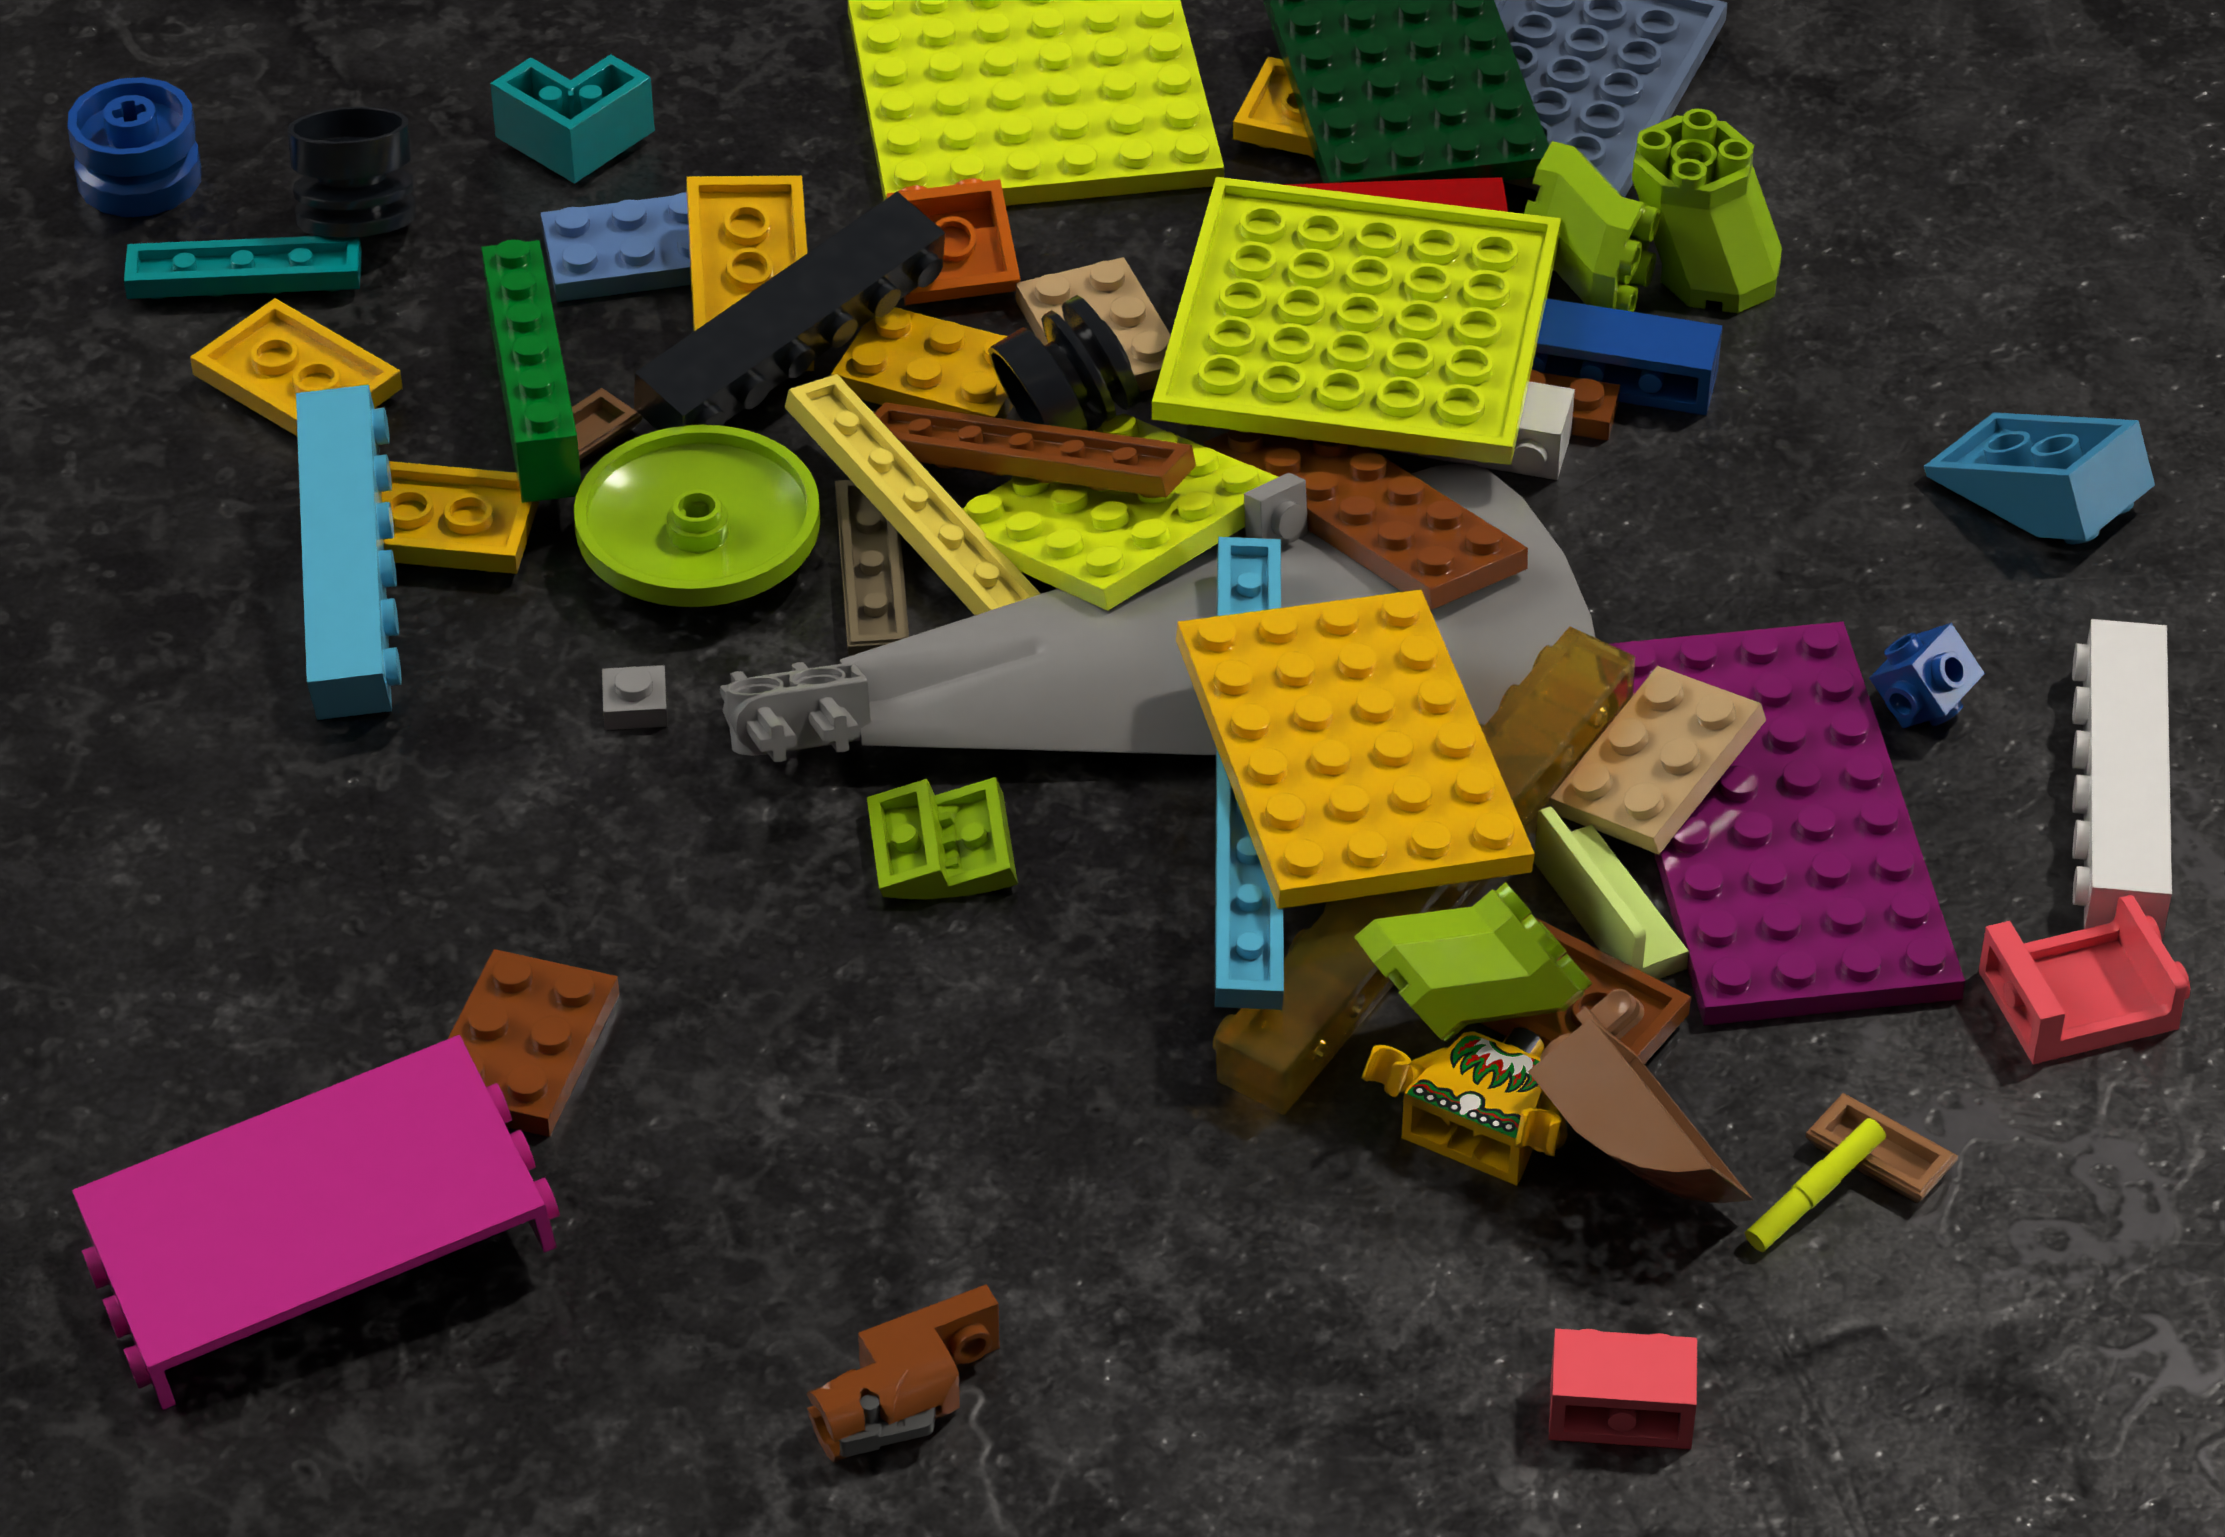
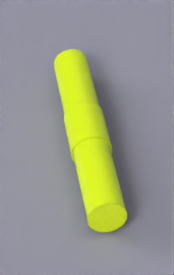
[1745,1118,1886,1252]

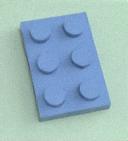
[541,192,691,302]

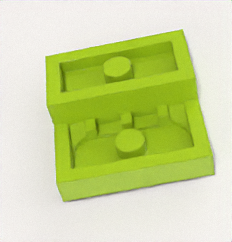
[867,777,1018,899]

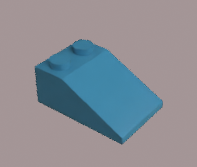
[1924,412,2155,544]

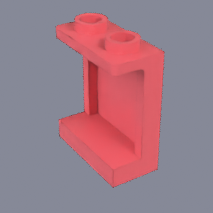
[1978,895,2190,1065]

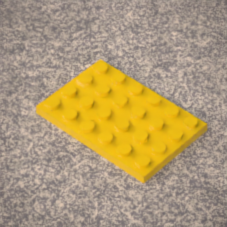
[1176,589,1535,909]

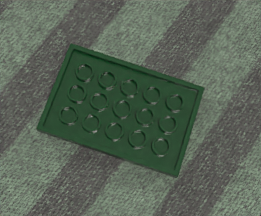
[1263,0,1549,183]

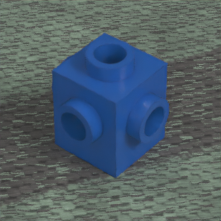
[1869,623,1985,728]

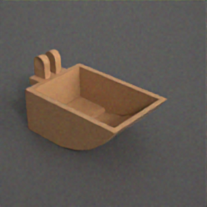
[1528,989,1754,1203]

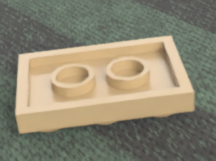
[1015,257,1171,406]
[1550,665,1766,854]

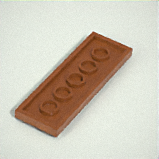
[1204,430,1528,610]

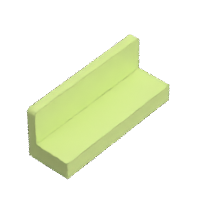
[1534,806,1689,979]

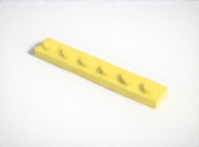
[785,374,1041,615]

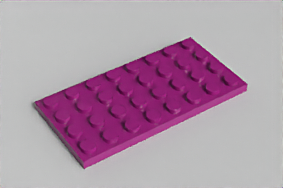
[1599,621,1965,1025]

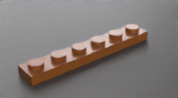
[874,402,1196,498]

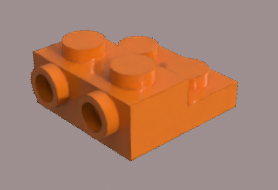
[886,178,1021,305]

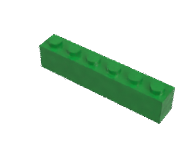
[481,240,581,503]

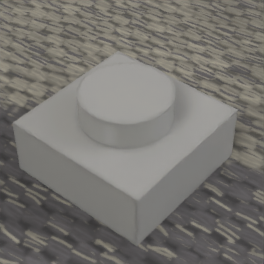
[1244,473,1308,547]
[602,665,668,730]

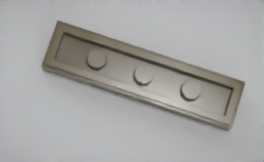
[835,480,909,657]

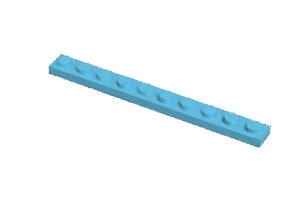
[1215,537,1284,1010]

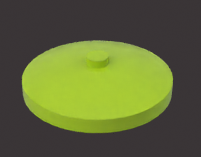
[574,425,820,607]

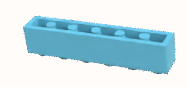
[296,385,402,720]

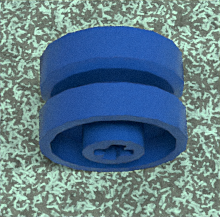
[67,77,201,217]

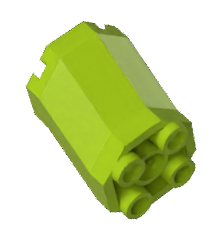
[1632,109,1782,313]
[1524,141,1660,312]
[1354,882,1593,1042]

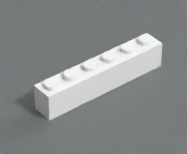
[2072,619,2172,940]

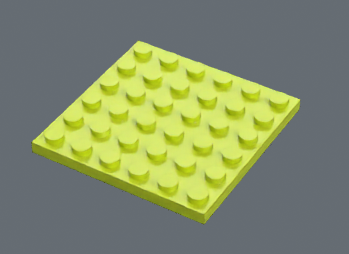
[848,0,1224,206]
[1152,177,1561,465]

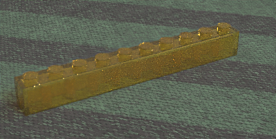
[1213,626,1635,1115]

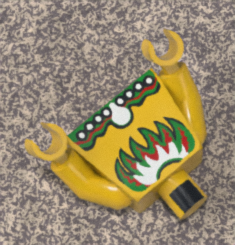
[1361,1027,1568,1186]

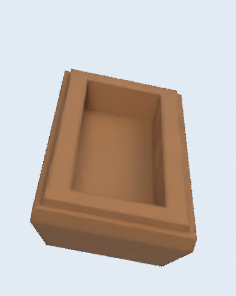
[572,388,642,464]
[1806,1093,1958,1203]

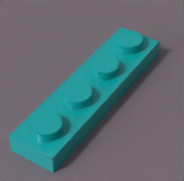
[124,236,362,299]

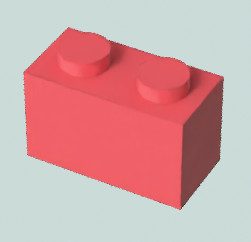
[1549,1328,1697,1449]

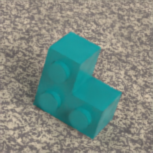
[490,54,655,184]

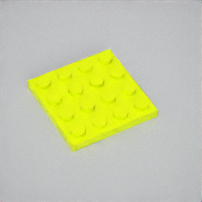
[962,413,1278,611]

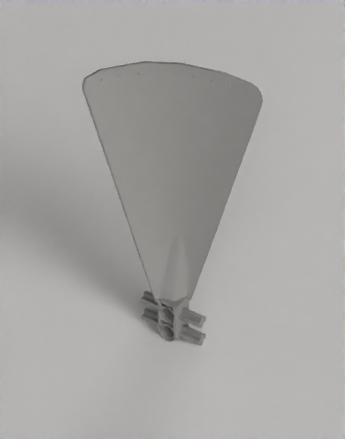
[720,463,1609,765]

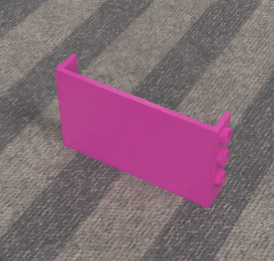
[72,1034,560,1410]

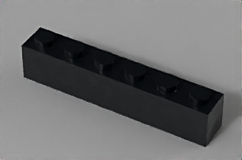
[634,192,946,430]

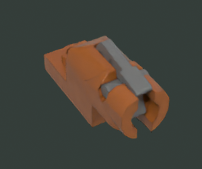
[806,1284,1000,1463]

